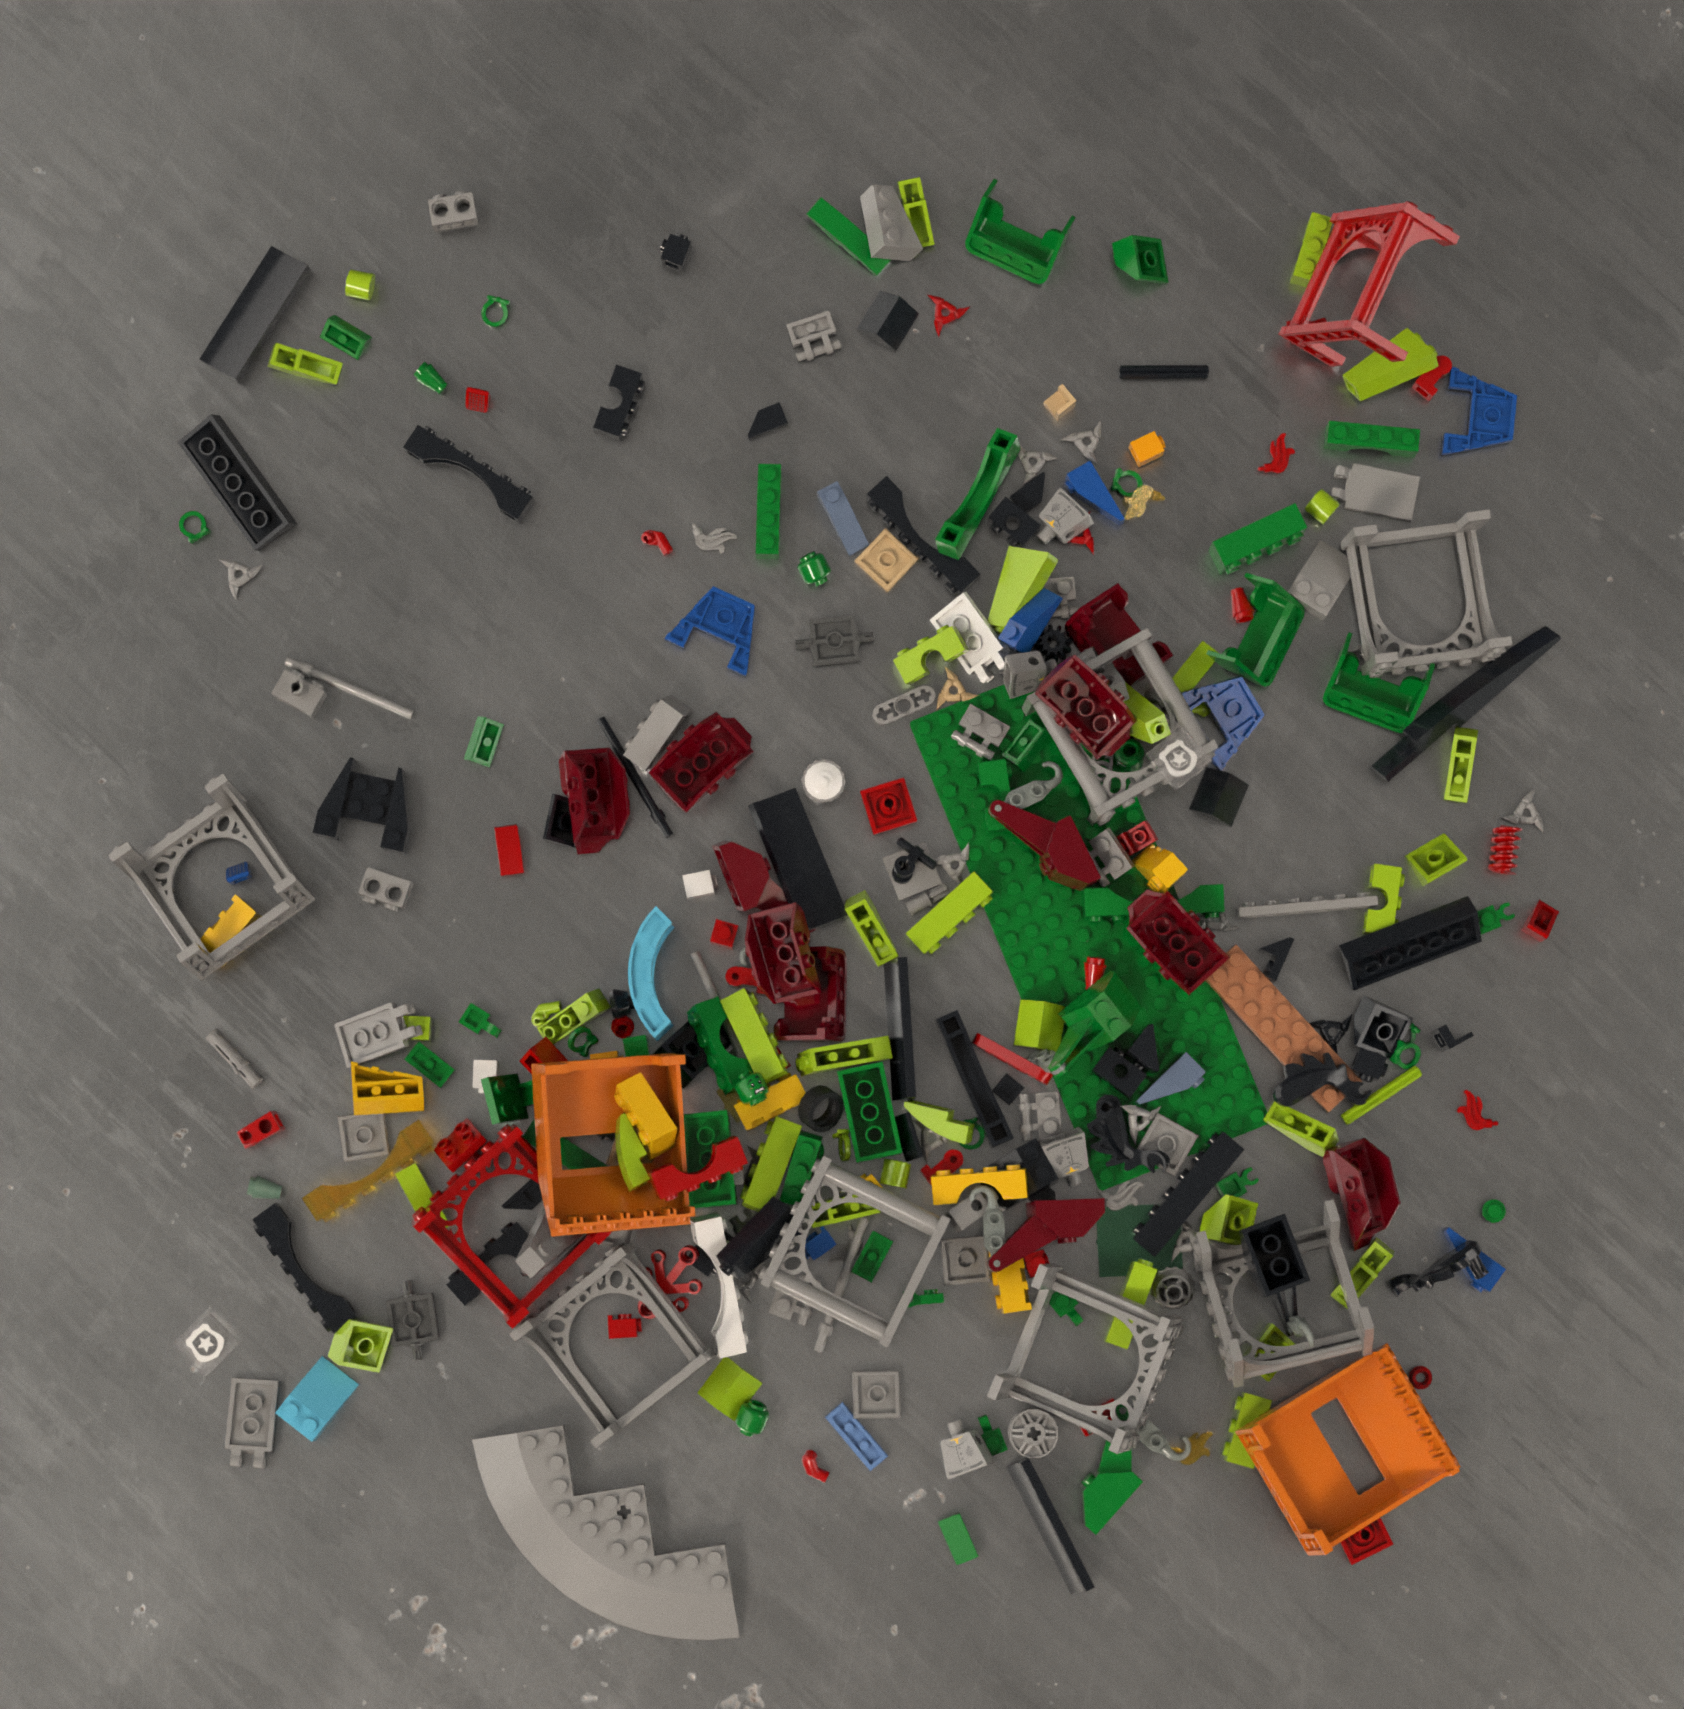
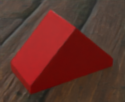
[1521,899,1559,942]

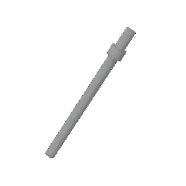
[285,657,414,719]
[691,951,754,1073]
[814,1217,869,1353]

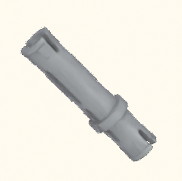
[206,1029,263,1089]

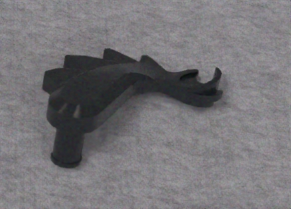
[1272,1053,1371,1107]
[1087,1094,1170,1173]
[1389,1240,1489,1297]

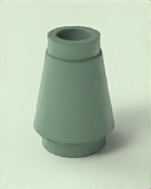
[246,1175,282,1199]

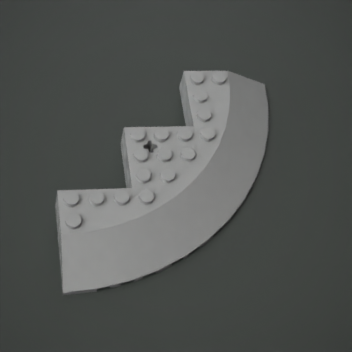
[472,1425,740,1640]

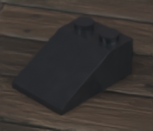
[653,1021,731,1089]
[979,1138,1059,1213]

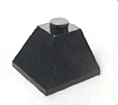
[1354,996,1413,1059]

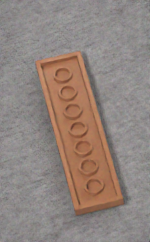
[1205,944,1362,1113]

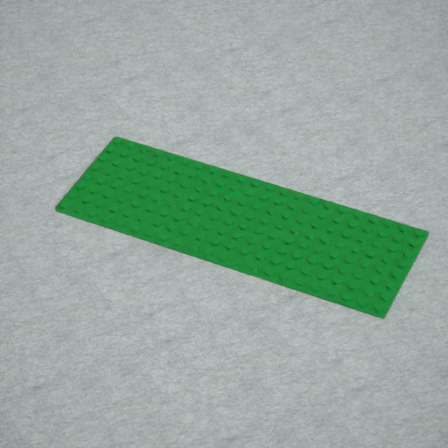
[910,661,1268,1191]

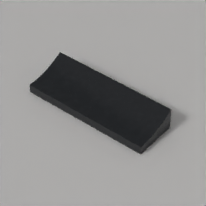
[199,246,311,384]
[178,414,297,551]
[748,788,848,931]
[1339,896,1482,991]
[884,957,916,1101]
[1006,1457,1095,1594]

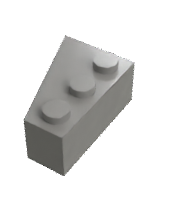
[860,184,923,261]
[623,695,694,771]
[515,1207,583,1279]

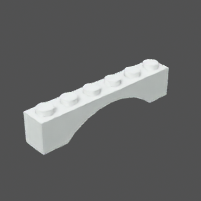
[690,1212,749,1359]

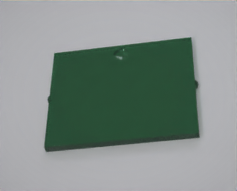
[1096,1204,1183,1277]

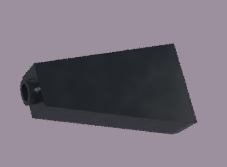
[716,1196,801,1279]

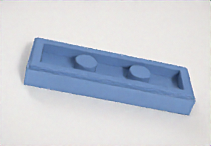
[825,1402,888,1471]

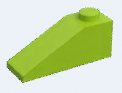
[1444,726,1478,803]
[845,890,899,967]
[1263,1101,1339,1157]
[811,1194,881,1228]

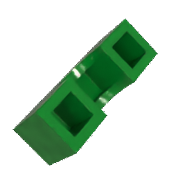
[977,759,1014,834]
[780,1130,823,1205]

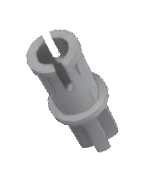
[905,883,950,916]

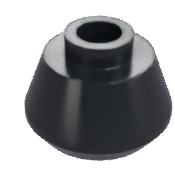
[609,989,635,1019]

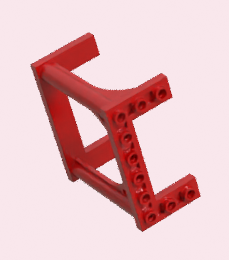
[1278,201,1460,367]
[411,1123,613,1329]

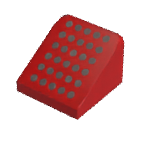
[465,387,491,413]

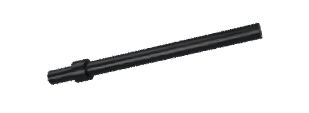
[597,717,673,838]

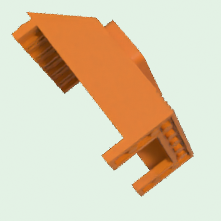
[531,1053,695,1237]
[1235,1343,1461,1556]

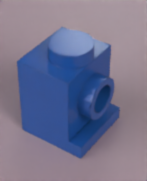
[805,1226,837,1261]

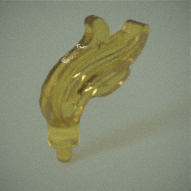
[1124,485,1165,520]
[1170,1432,1213,1465]

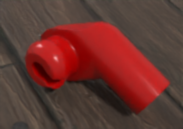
[641,530,674,556]
[802,1450,830,1483]

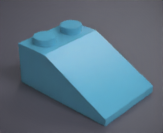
[275,1356,359,1442]

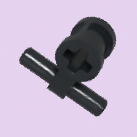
[892,837,937,884]

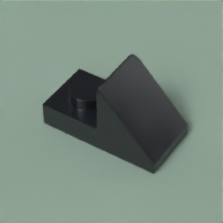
[1257,937,1294,983]

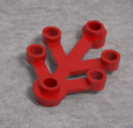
[638,1245,703,1319]

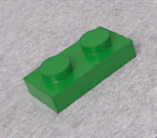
[404,1041,456,1088]
[851,1231,894,1283]

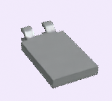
[1330,463,1420,522]
[334,1002,423,1068]
[224,1378,280,1469]

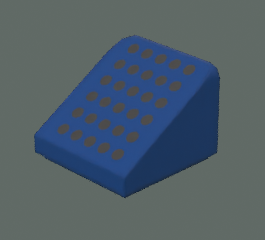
[226,862,253,885]

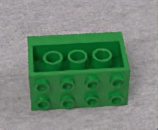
[683,1110,738,1210]

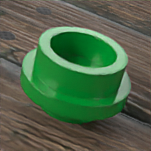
[1482,1199,1506,1223]

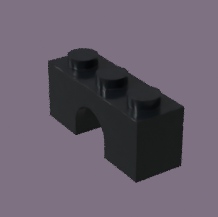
[593,364,645,441]

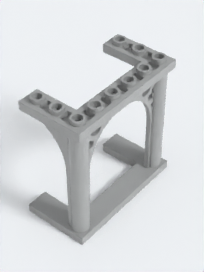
[1340,509,1512,678]
[1022,628,1219,827]
[108,774,316,981]
[758,1156,951,1348]
[1193,1199,1374,1388]
[509,1243,717,1449]
[987,1264,1184,1454]

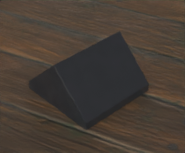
[857,291,919,352]
[1189,767,1249,827]
[543,794,576,849]
[1125,1024,1159,1074]

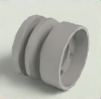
[1008,1408,1058,1459]

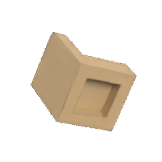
[1043,384,1077,421]

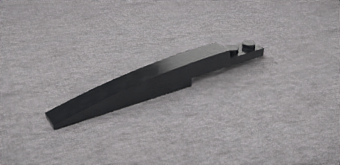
[1371,626,1561,782]

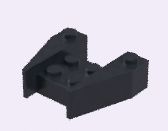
[313,757,411,855]

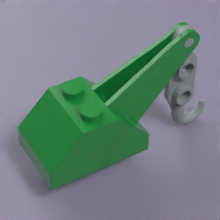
[1026,970,1142,1078]
[1080,1404,1191,1535]

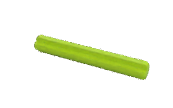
[1341,1066,1422,1125]

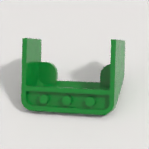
[965,179,1076,284]
[1206,573,1305,687]
[1323,632,1435,733]

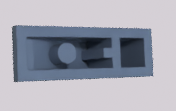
[817,481,869,556]
[1135,1052,1205,1105]

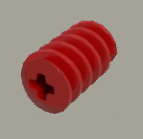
[1488,825,1522,875]

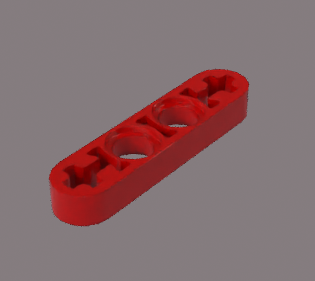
[971,1033,1053,1086]

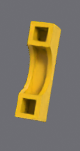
[931,1164,1028,1205]

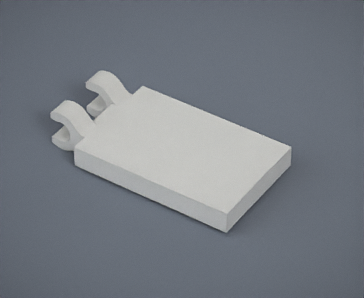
[930,592,1006,684]

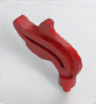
[1258,433,1295,474]
[1457,1090,1499,1131]

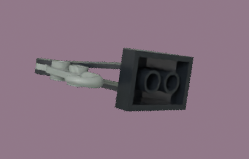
[1239,1214,1315,1348]

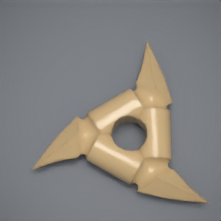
[937,666,979,710]

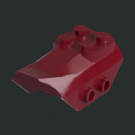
[1035,655,1137,760]
[649,712,754,813]
[559,747,630,855]
[1126,889,1230,995]
[745,902,822,1009]
[1323,1138,1401,1251]

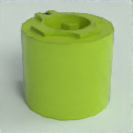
[345,269,375,301]
[1305,489,1340,525]
[879,1159,911,1189]

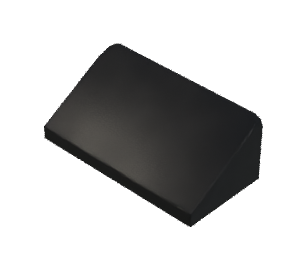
[895,1112,923,1162]

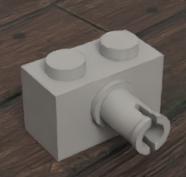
[271,670,328,719]

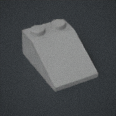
[1287,540,1351,621]

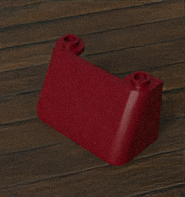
[1065,583,1174,687]
[773,946,847,1042]

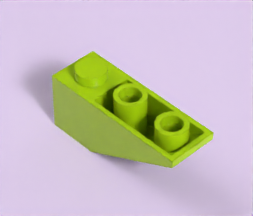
[537,988,611,1045]

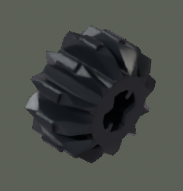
[1034,624,1073,663]

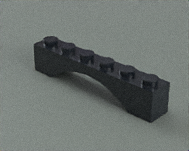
[403,425,535,524]
[866,476,981,595]
[936,1010,1014,1149]
[252,1203,360,1333]

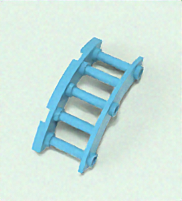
[628,906,675,1042]

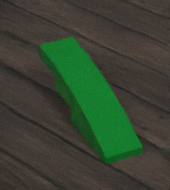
[806,197,890,276]

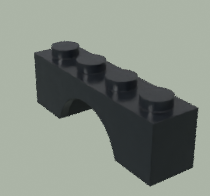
[446,1222,529,1306]

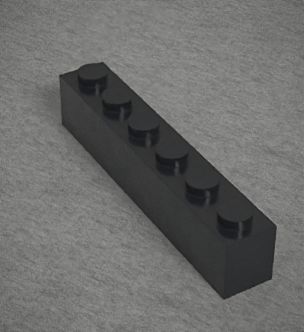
[1132,1131,1245,1257]

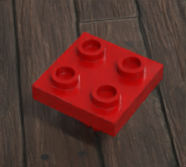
[860,777,917,836]
[434,1118,487,1173]
[1340,1517,1394,1565]

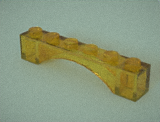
[302,1119,436,1223]

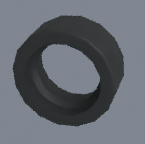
[798,1085,843,1132]

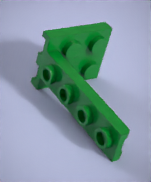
[481,1073,534,1125]

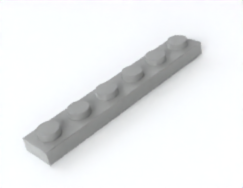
[1237,892,1378,919]

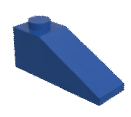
[1064,461,1125,526]
[998,588,1063,653]
[1443,1227,1506,1293]

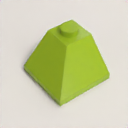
[1200,1195,1258,1245]
[328,1319,393,1373]

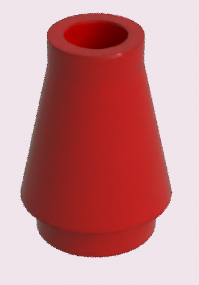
[1230,587,1255,623]
[1084,957,1107,990]

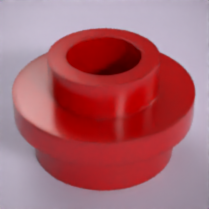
[611,1016,634,1038]
[1408,1366,1432,1389]

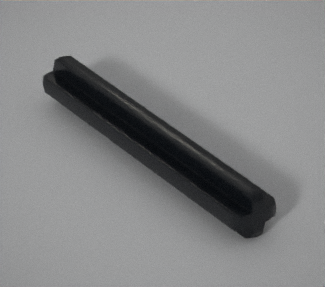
[1119,365,1209,379]

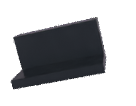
[1431,1024,1474,1052]

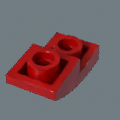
[1116,820,1159,857]
[494,824,524,876]

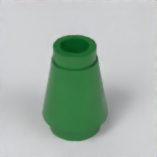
[414,362,448,394]

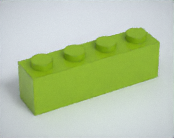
[905,871,994,954]
[720,988,788,1084]
[739,1116,802,1212]

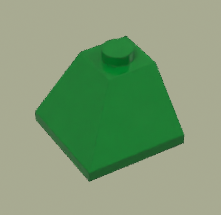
[1112,235,1169,284]

